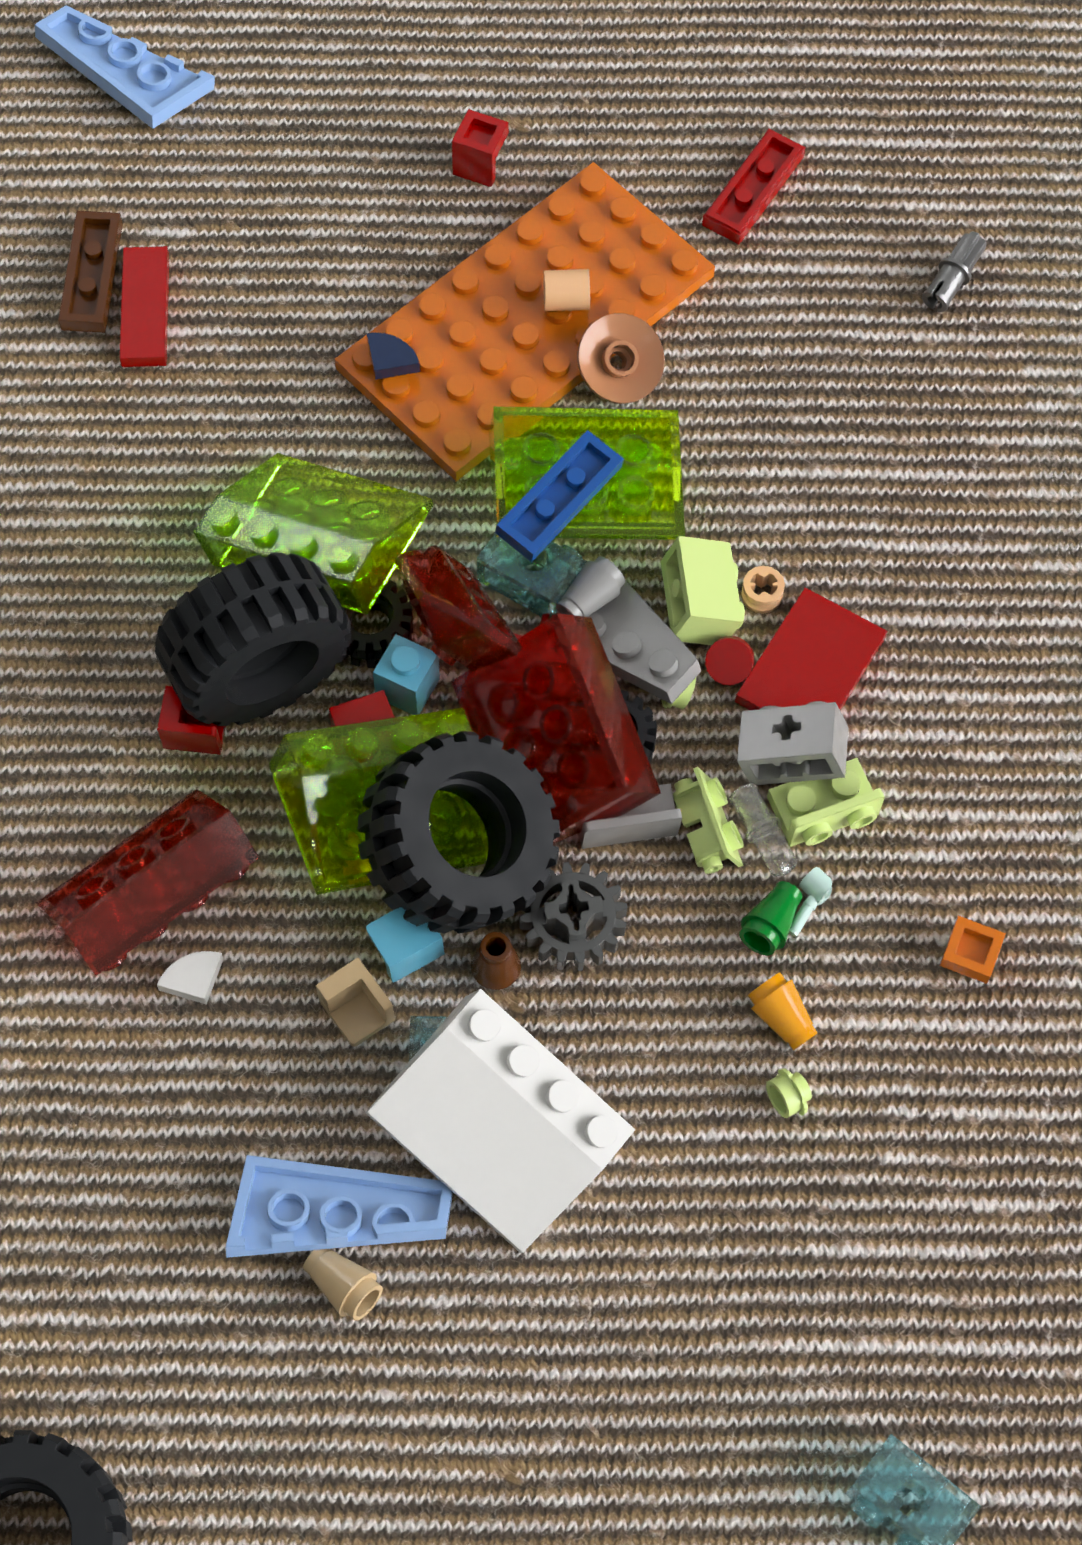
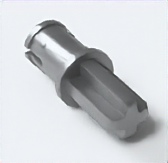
[922,231,986,312]

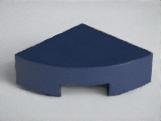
[366,333,420,380]

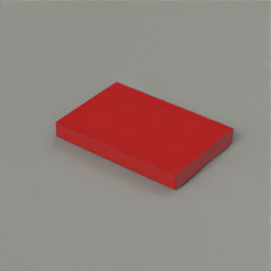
[735,587,888,711]

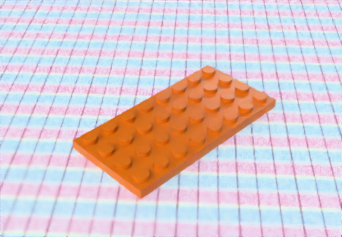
[335,162,715,482]

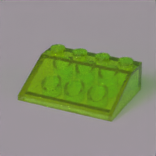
[489,406,685,540]
[193,453,434,615]
[268,708,488,895]

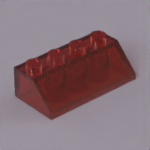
[36,789,260,976]

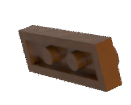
[58,210,123,333]

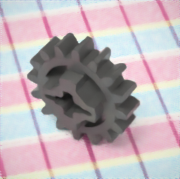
[519,862,628,971]

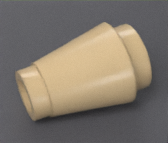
[303,1249,383,1321]

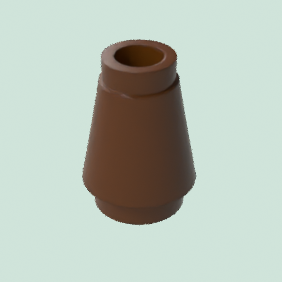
[471,932,521,990]

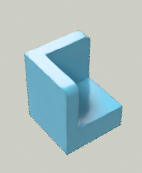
[366,907,445,983]

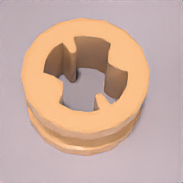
[741,566,785,614]

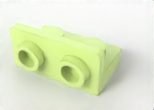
[767,758,885,847]

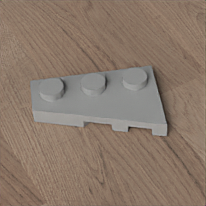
[560,580,701,704]

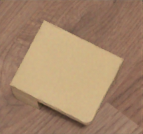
[316,957,395,1047]

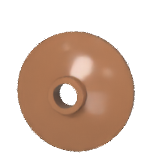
[577,313,665,404]

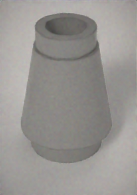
[556,556,625,625]

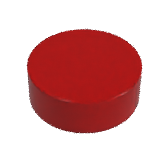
[705,636,754,685]

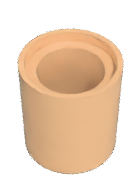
[543,269,590,311]

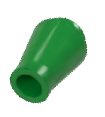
[739,881,803,956]

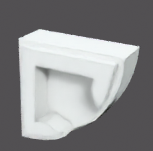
[157,951,223,1005]

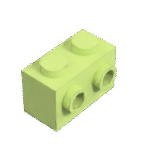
[660,536,745,645]

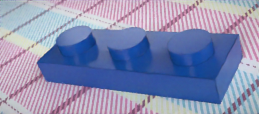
[495,430,624,562]

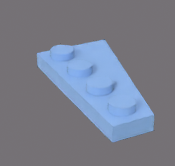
[34,5,215,129]
[225,1155,453,1258]

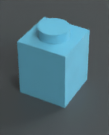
[373,634,440,717]

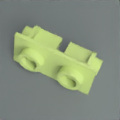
[673,767,744,874]

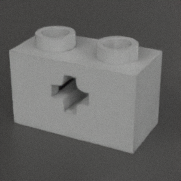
[737,701,849,786]

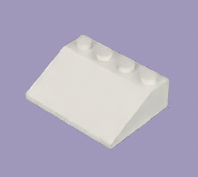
[365,989,635,1253]

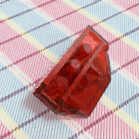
[395,545,523,671]

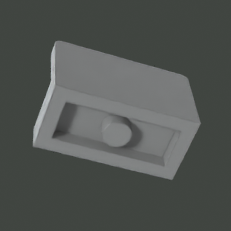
[574,783,682,849]

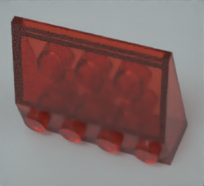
[451,613,661,844]

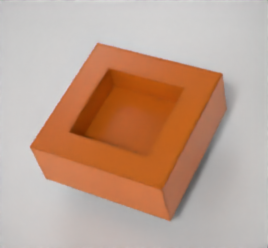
[939,915,1006,984]

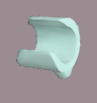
[789,867,832,937]

